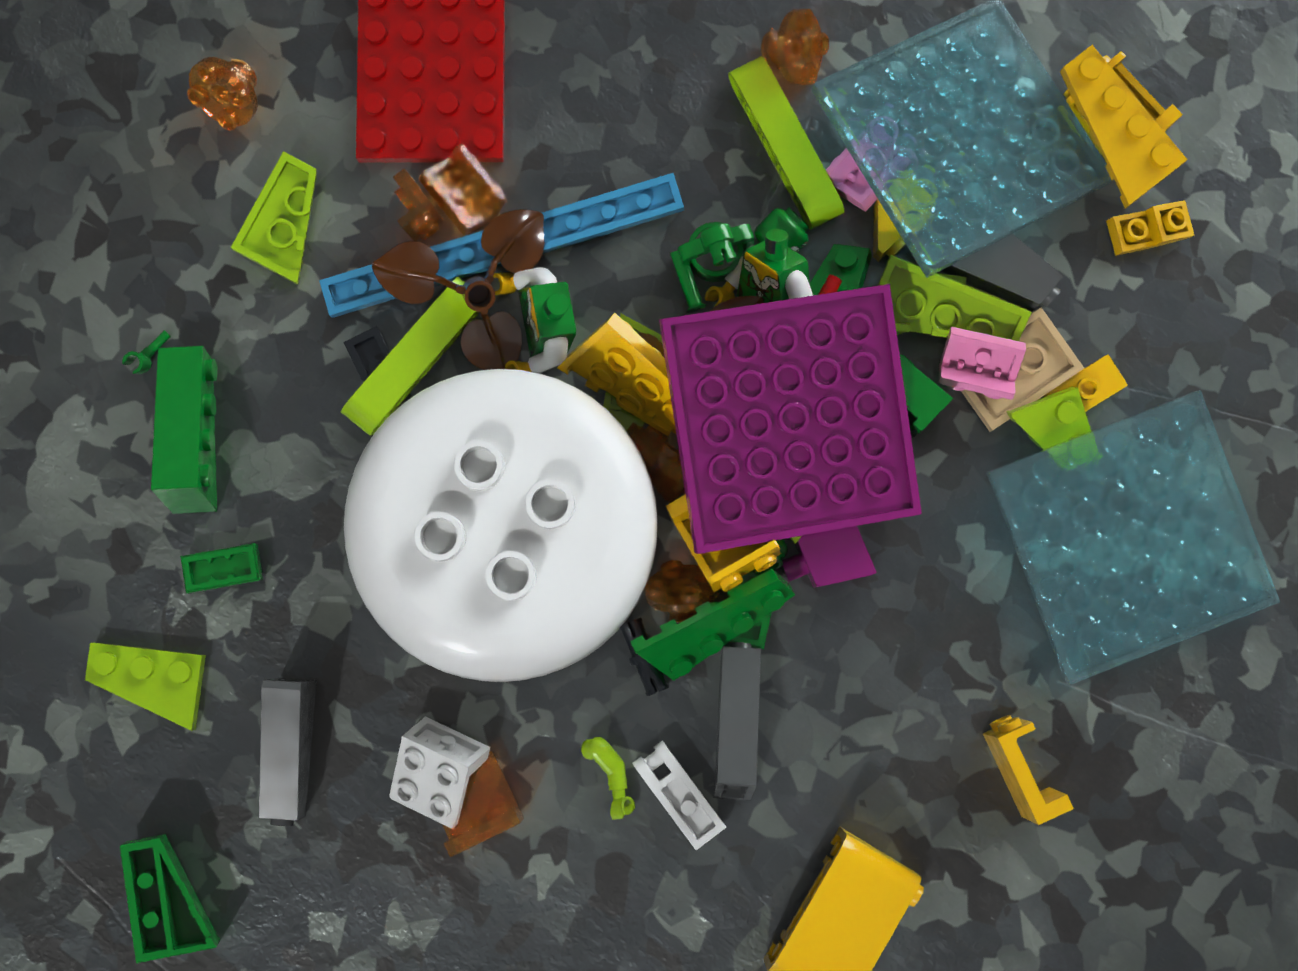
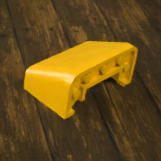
[763,827,924,971]

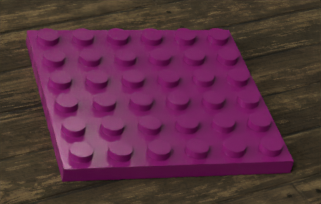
[659,284,922,554]

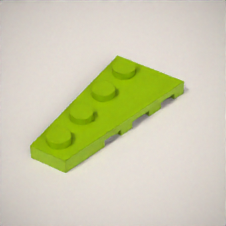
[877,254,1032,341]

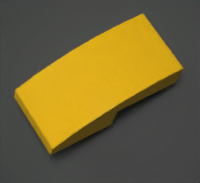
[1106,200,1195,256]

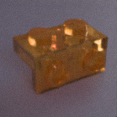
[418,143,507,236]
[627,422,685,503]

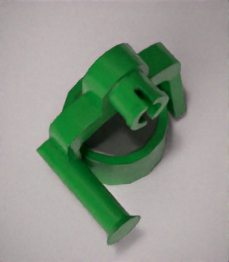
[670,222,754,313]

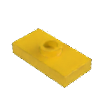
[1044,354,1128,412]

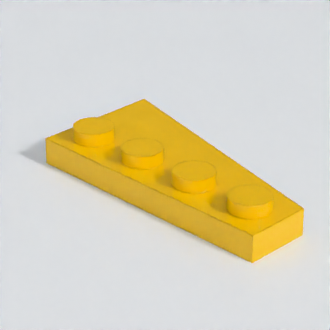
[1060,44,1188,209]

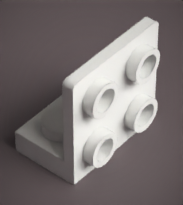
[389,717,490,828]

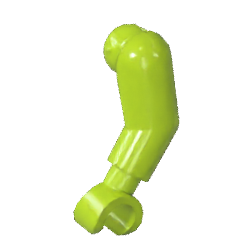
[581,737,635,820]

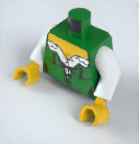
[705,229,813,307]
[494,267,576,373]

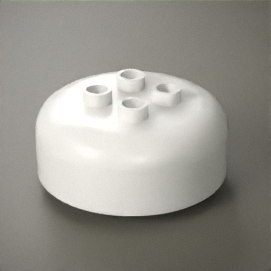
[344,369,657,682]

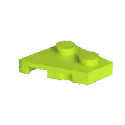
[1006,386,1099,470]

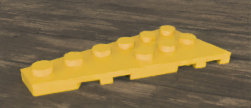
[557,313,676,436]

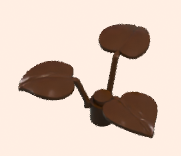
[372,209,544,370]

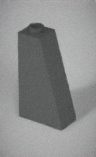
[907,190,1064,312]
[713,642,761,800]
[259,678,317,826]

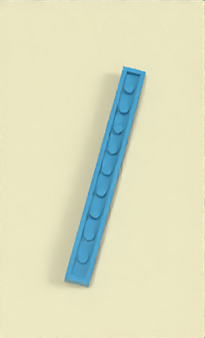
[319,173,684,318]

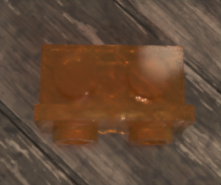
[393,168,444,241]

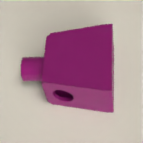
[781,526,877,588]

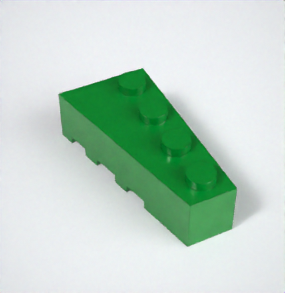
[151,346,218,514]

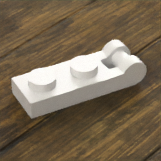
[632,740,727,850]

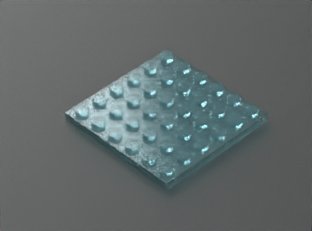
[811,0,1113,278]
[986,390,1280,685]

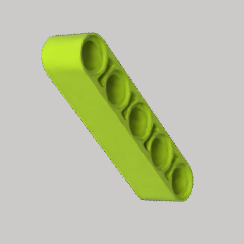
[728,56,845,230]
[341,277,479,436]

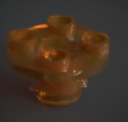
[761,9,829,85]
[187,57,258,131]
[644,560,721,624]

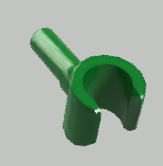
[122,330,171,374]

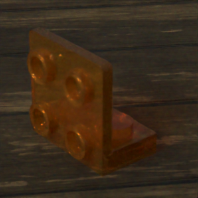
[442,751,524,857]

